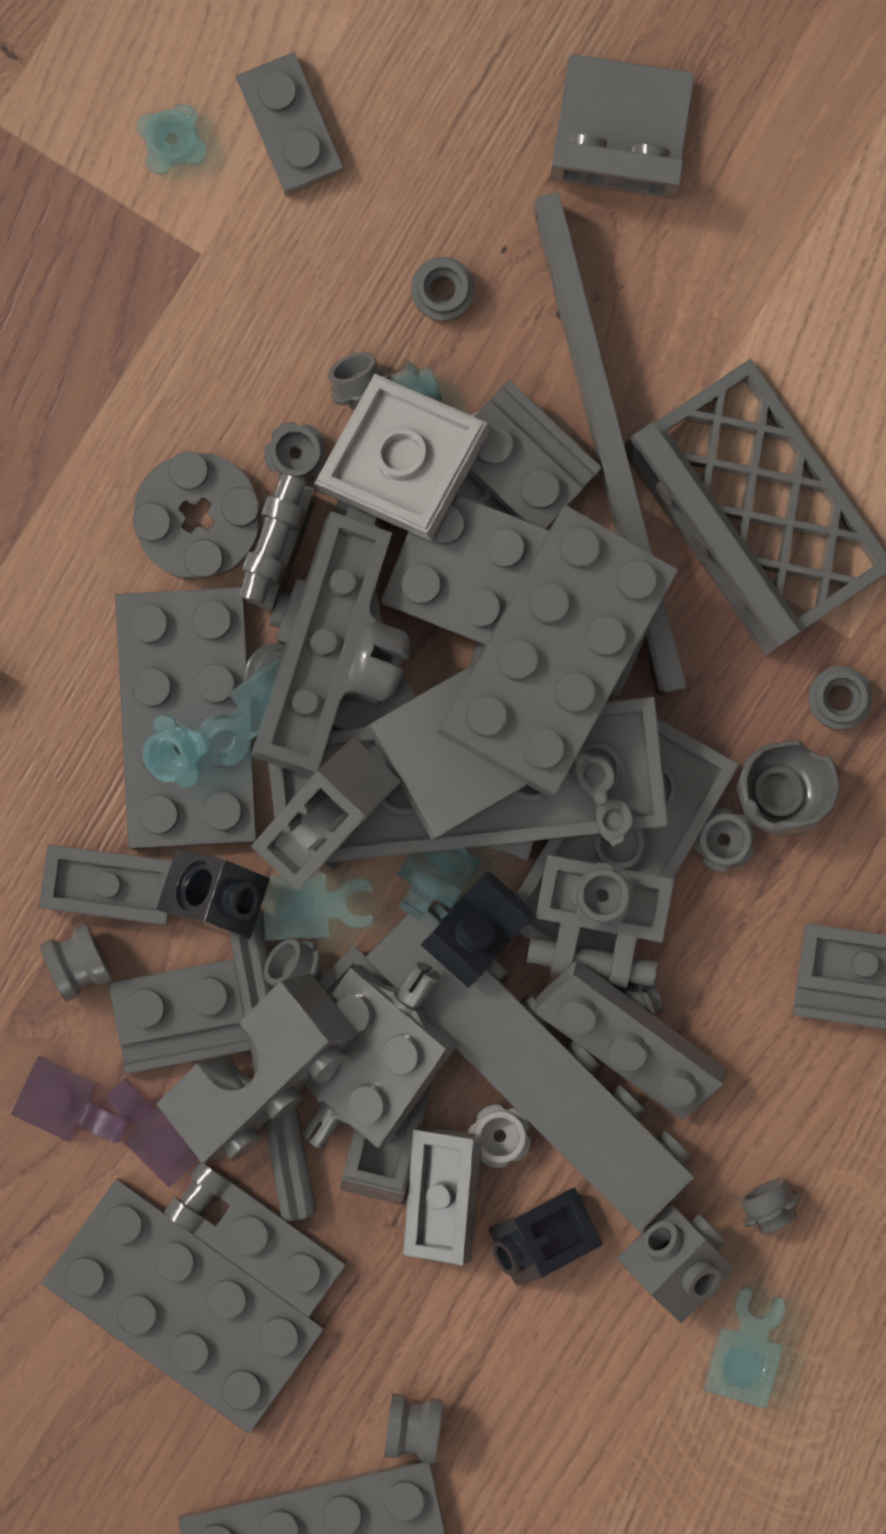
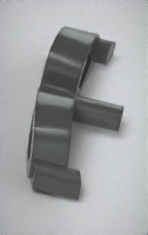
[574,752,633,847]

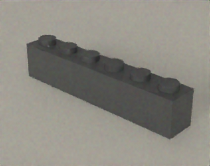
[365,903,694,1232]

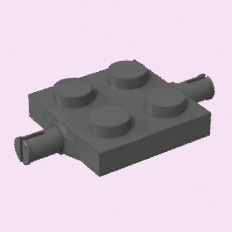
[302,962,457,1148]

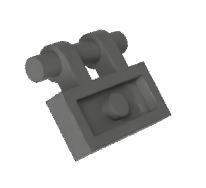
[239,474,317,614]
[526,855,674,988]

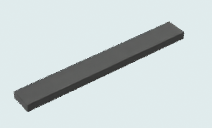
[534,192,686,696]

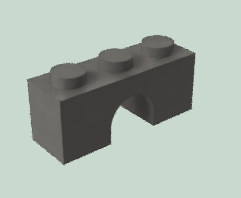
[156,973,358,1164]

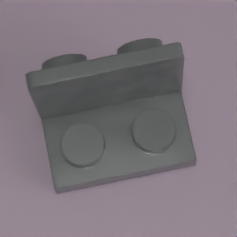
[550,54,694,199]

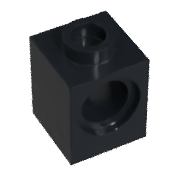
[156,849,270,939]

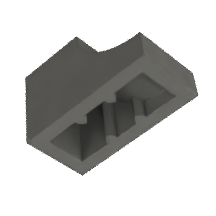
[251,736,401,891]

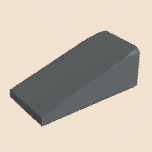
[340,1080,433,1204]

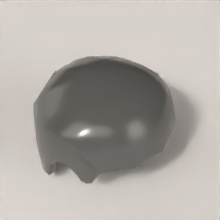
[736,740,841,837]

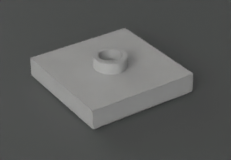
[315,374,490,541]

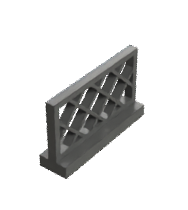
[624,359,886,657]

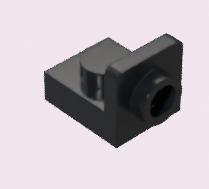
[420,872,534,988]
[489,1187,603,1285]

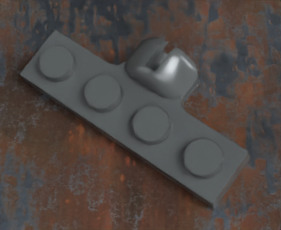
[251,511,410,777]

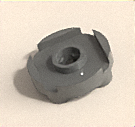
[133,451,260,580]

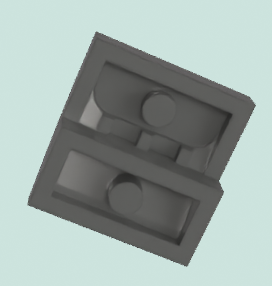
[366,664,527,840]

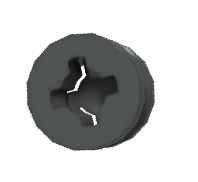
[40,923,114,1002]
[384,1393,443,1463]

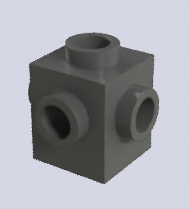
[617,1204,736,1323]

